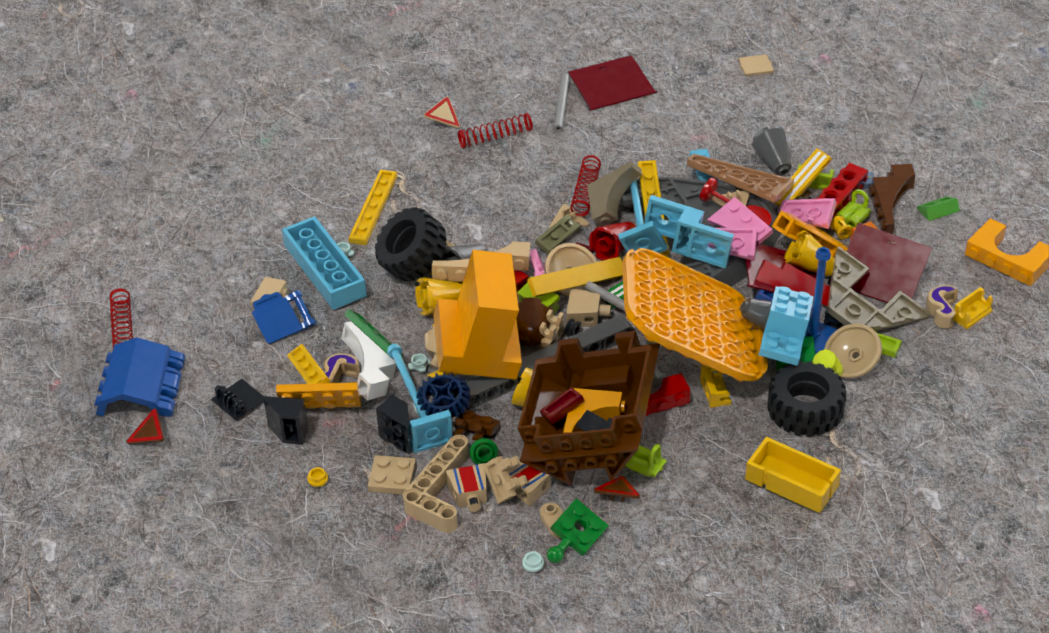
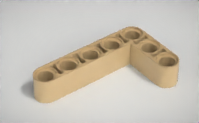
[403,435,469,533]

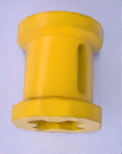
[830,216,852,240]

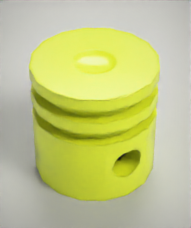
[813,349,843,376]

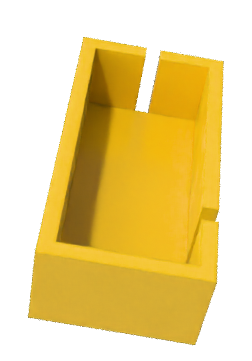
[745,437,841,513]

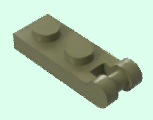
[535,214,582,255]

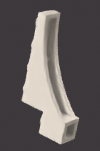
[341,321,396,401]

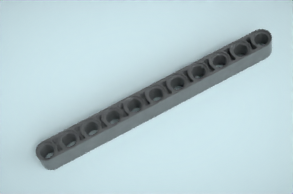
[454,316,635,414]

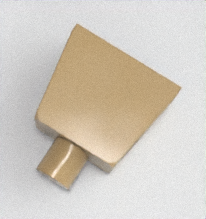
[567,289,611,327]

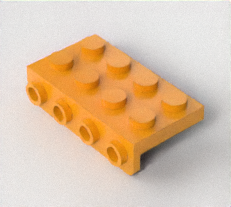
[276,382,362,409]

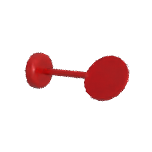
[699,178,772,226]

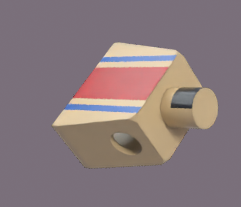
[507,462,551,507]
[446,463,487,512]

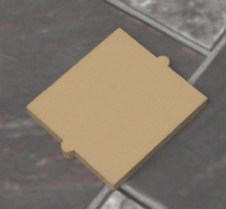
[738,54,774,77]

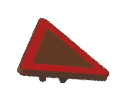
[126,408,165,445]
[594,476,640,502]

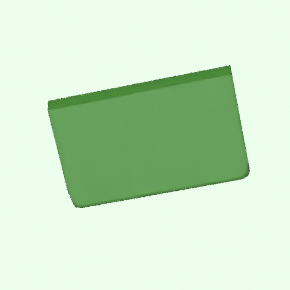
[917,196,959,221]

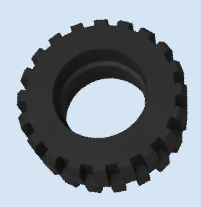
[375,207,447,281]
[767,361,847,437]

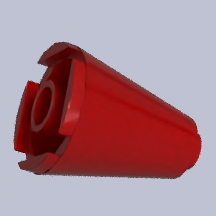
[589,221,636,261]

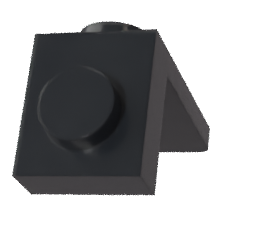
[576,410,612,431]

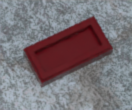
[540,387,585,425]

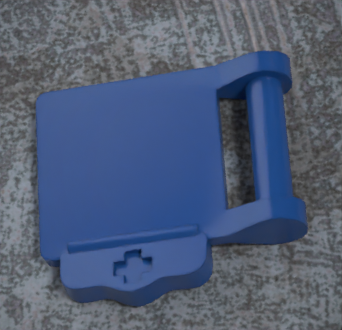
[252,290,317,344]

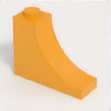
[563,388,626,433]

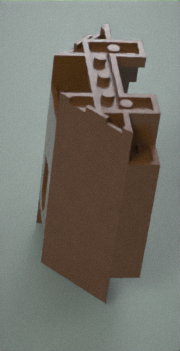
[517,331,660,486]

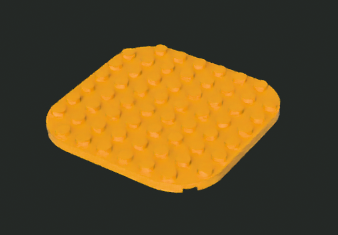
[622,248,768,382]

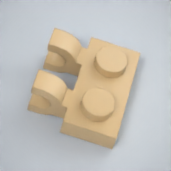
[539,309,564,348]
[483,456,528,504]

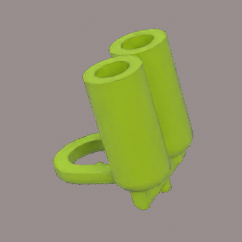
[835,189,871,228]
[625,444,667,477]

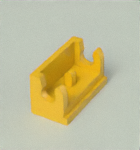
[952,287,993,330]
[700,366,731,408]

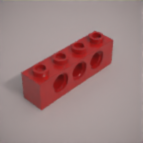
[815,162,868,221]

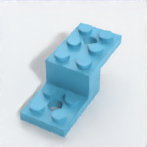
[644,195,734,268]
[759,286,814,366]

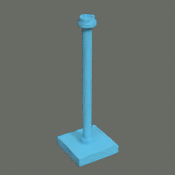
[618,179,668,253]
[387,344,452,453]

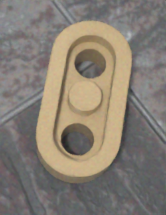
[540,503,563,539]

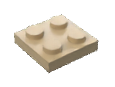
[368,455,416,494]

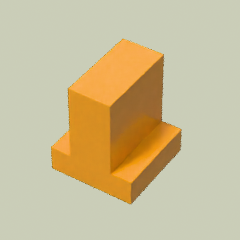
[434,250,522,379]

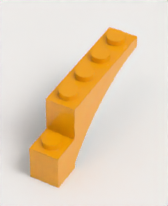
[772,211,848,258]

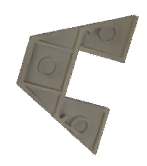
[827,246,931,331]

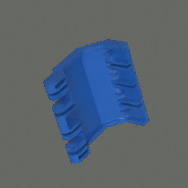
[94,337,185,417]

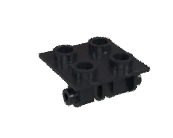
[211,379,264,420]

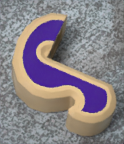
[926,285,958,329]
[324,353,361,383]

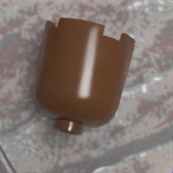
[516,297,552,347]

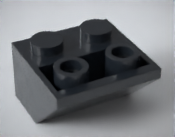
[376,394,412,454]
[264,396,308,445]

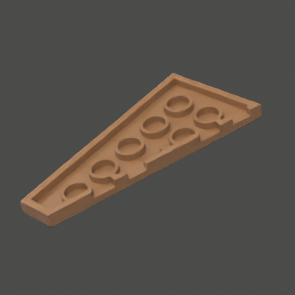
[687,154,794,203]

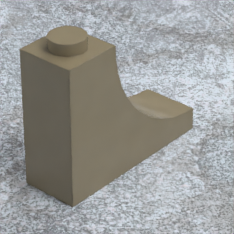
[587,161,642,226]

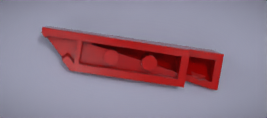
[756,259,830,306]

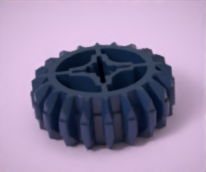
[416,371,471,419]

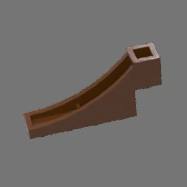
[869,164,916,234]

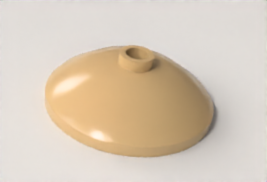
[544,243,597,296]
[824,323,882,379]

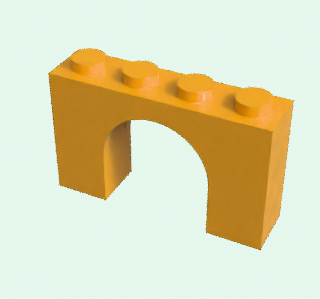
[965,218,1049,286]

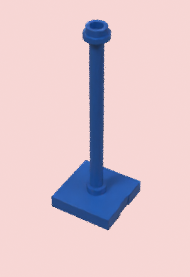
[804,247,837,355]

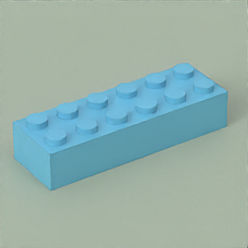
[282,216,367,310]

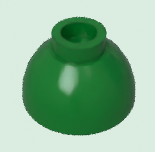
[470,438,498,465]

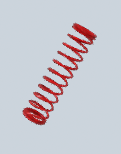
[457,113,533,149]
[570,155,601,217]
[109,288,133,348]

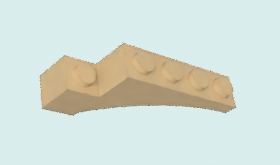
[432,241,530,282]

